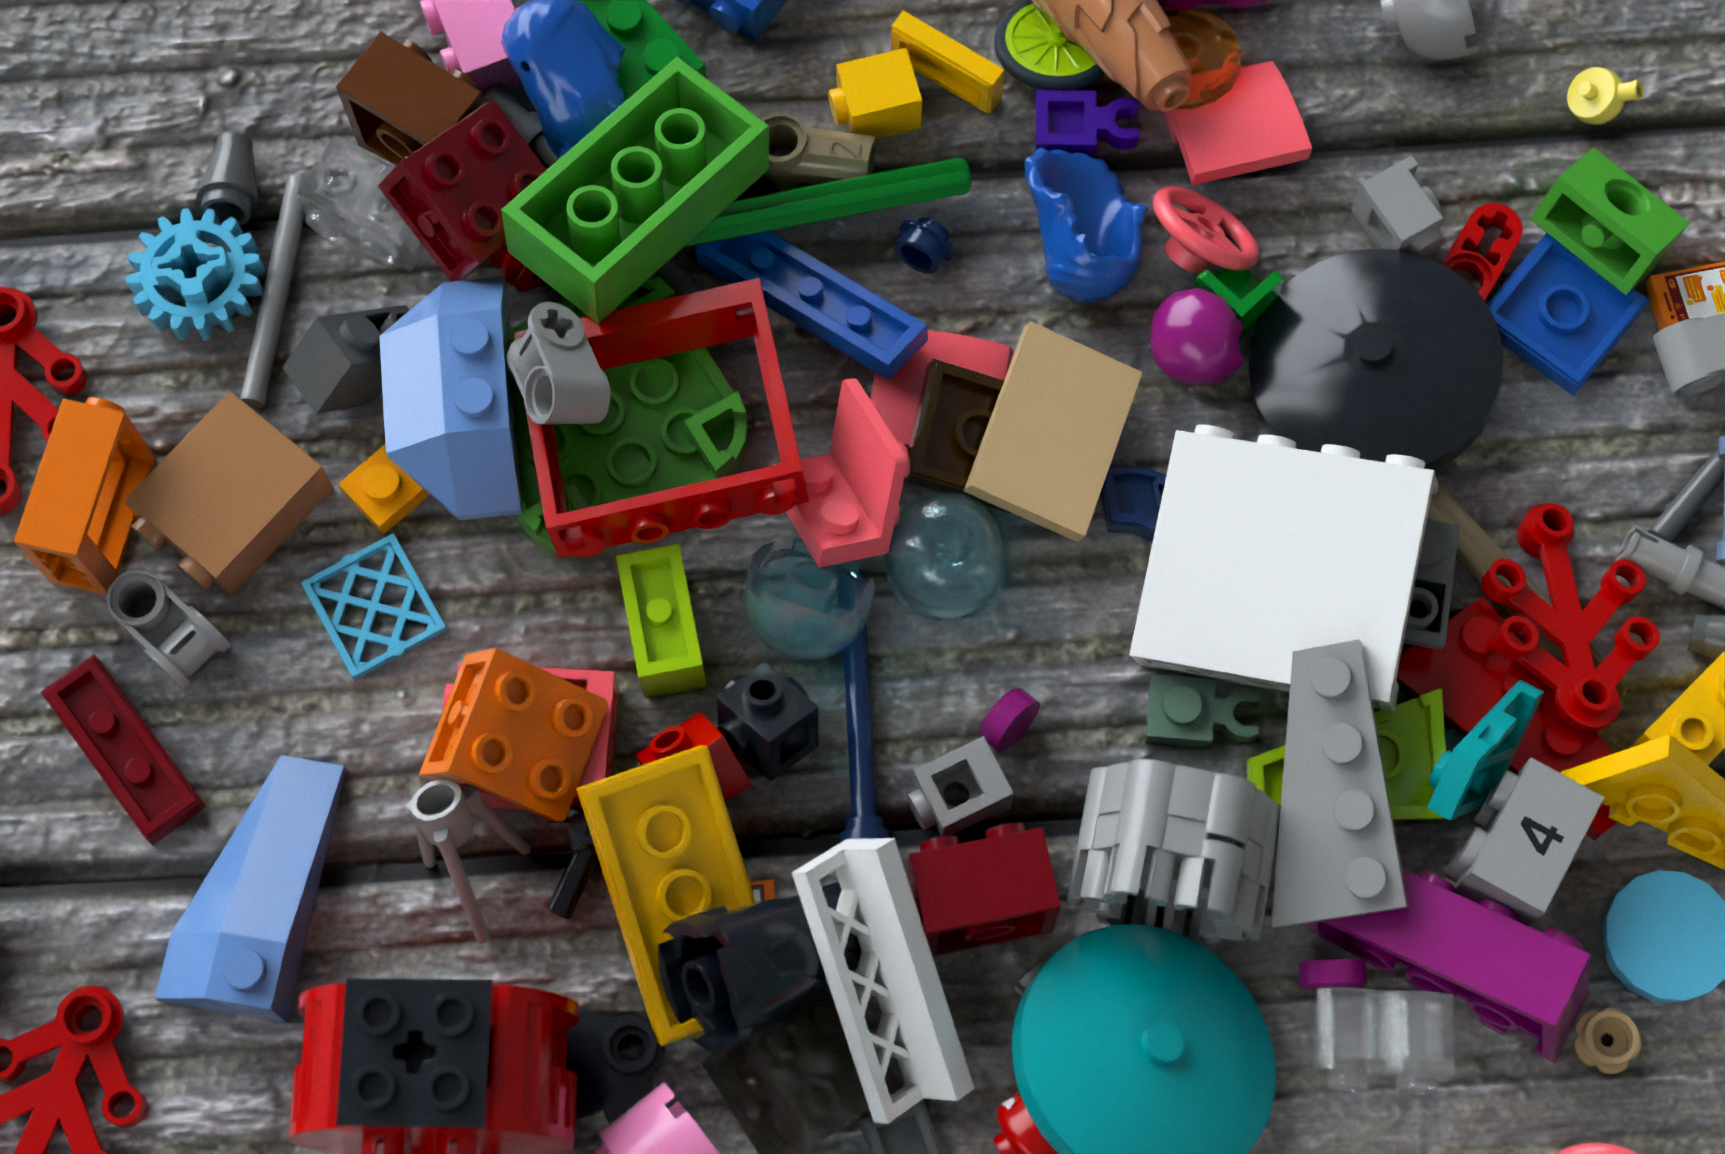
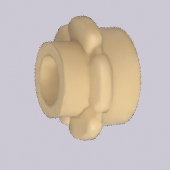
[1574,1007,1641,1074]

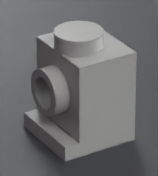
[1351,155,1445,257]
[907,736,1014,837]

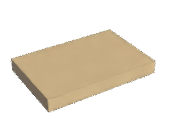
[964,321,1143,542]

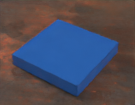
[1487,233,1650,396]

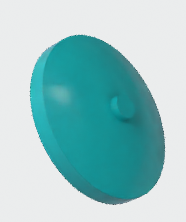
[1012,924,1276,1154]

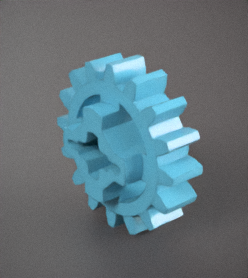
[126,208,265,341]

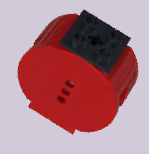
[289,978,580,1154]

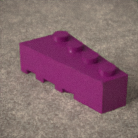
[1307,870,1591,1063]

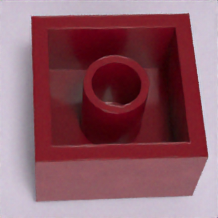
[908,823,1061,957]

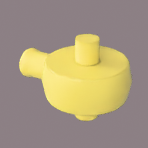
[1567,67,1644,125]

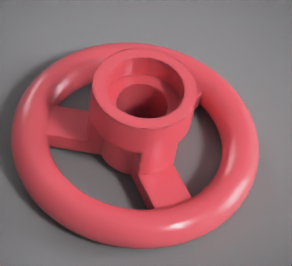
[1153,186,1259,275]

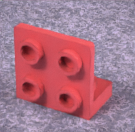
[771,378,910,568]

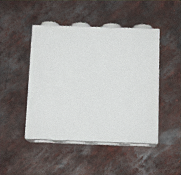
[1129,425,1438,712]

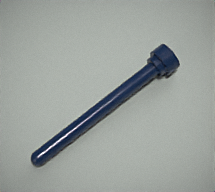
[839,564,892,843]

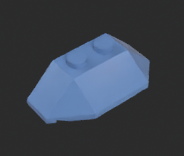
[379,277,523,520]

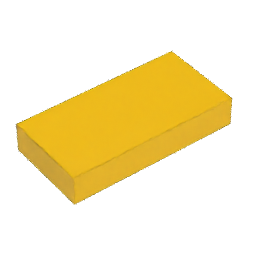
[891,10,1004,114]

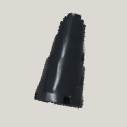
[658,882,862,1054]

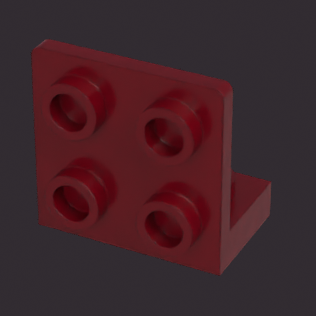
[378,100,547,282]

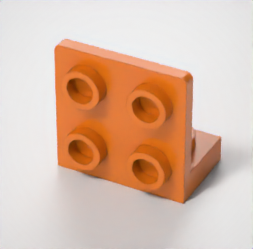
[419,648,608,822]

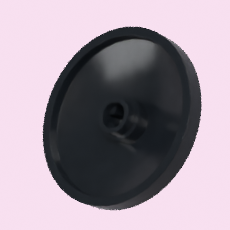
[1248,249,1503,471]

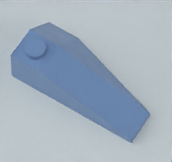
[155,755,346,1023]

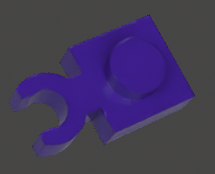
[1035,90,1139,156]

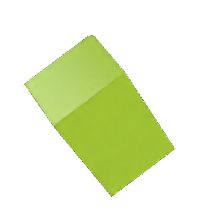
[616,543,707,698]

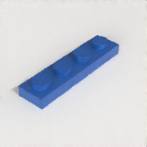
[695,231,928,380]

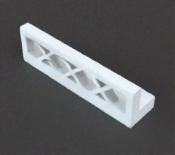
[792,838,975,1124]

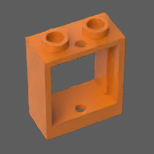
[14,397,156,595]

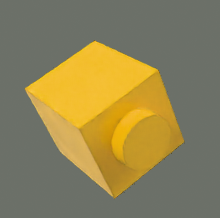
[828,48,922,139]

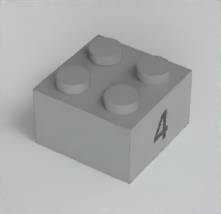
[1444,758,1604,926]

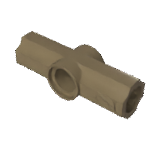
[760,113,876,190]

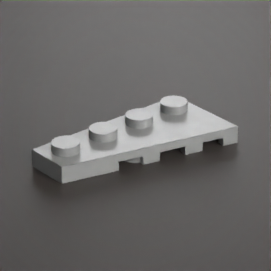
[1271,639,1409,928]

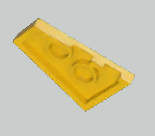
[1560,734,1725,870]

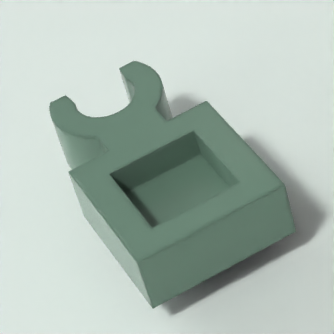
[1145,674,1260,748]

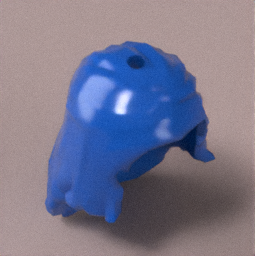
[501,0,626,159]
[1025,147,1149,303]

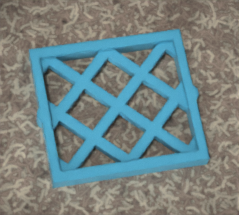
[300,533,448,681]

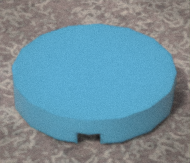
[1601,870,1725,1004]

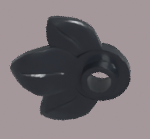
[566,1010,665,1124]

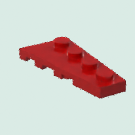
[1396,596,1619,841]

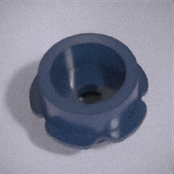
[895,217,954,274]

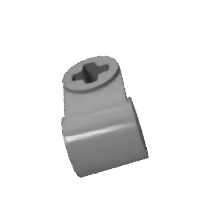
[505,302,610,424]
[1653,313,1725,398]
[106,570,231,691]

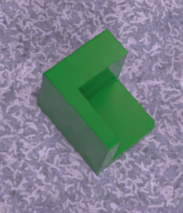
[1193,268,1284,340]

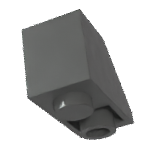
[282,305,410,414]
[1403,519,1460,650]

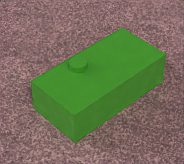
[501,57,769,324]

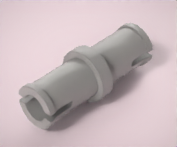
[1617,525,1725,610]

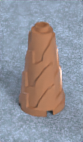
[1031,0,1193,112]

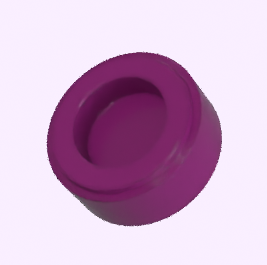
[979,688,1040,753]
[1298,959,1367,990]

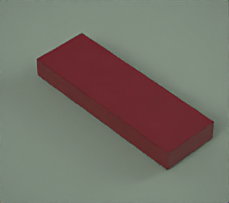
[41,654,207,846]

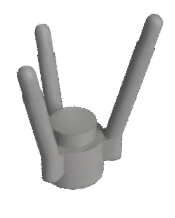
[406,779,531,944]

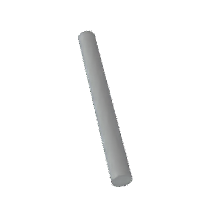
[240,175,312,408]

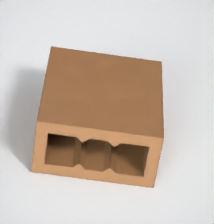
[124,391,333,597]

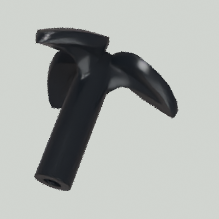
[546,807,599,919]

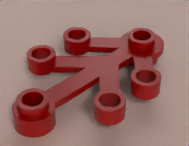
[0,287,87,515]
[1481,503,1660,733]
[0,985,148,1154]

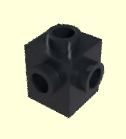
[716,662,819,782]

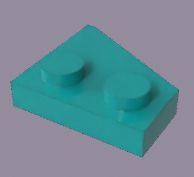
[1426,680,1544,820]

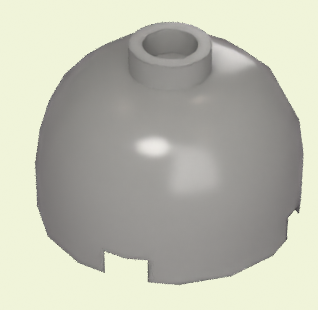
[1380,0,1480,60]

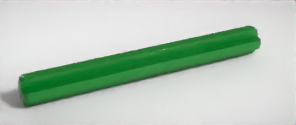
[683,158,971,248]

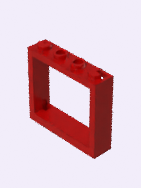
[513,278,810,558]

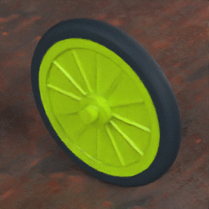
[994,0,1106,90]

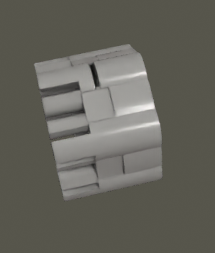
[1067,759,1281,946]

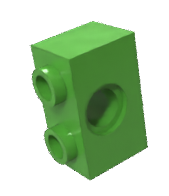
[1530,147,1690,295]

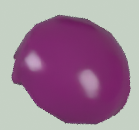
[1150,288,1244,386]

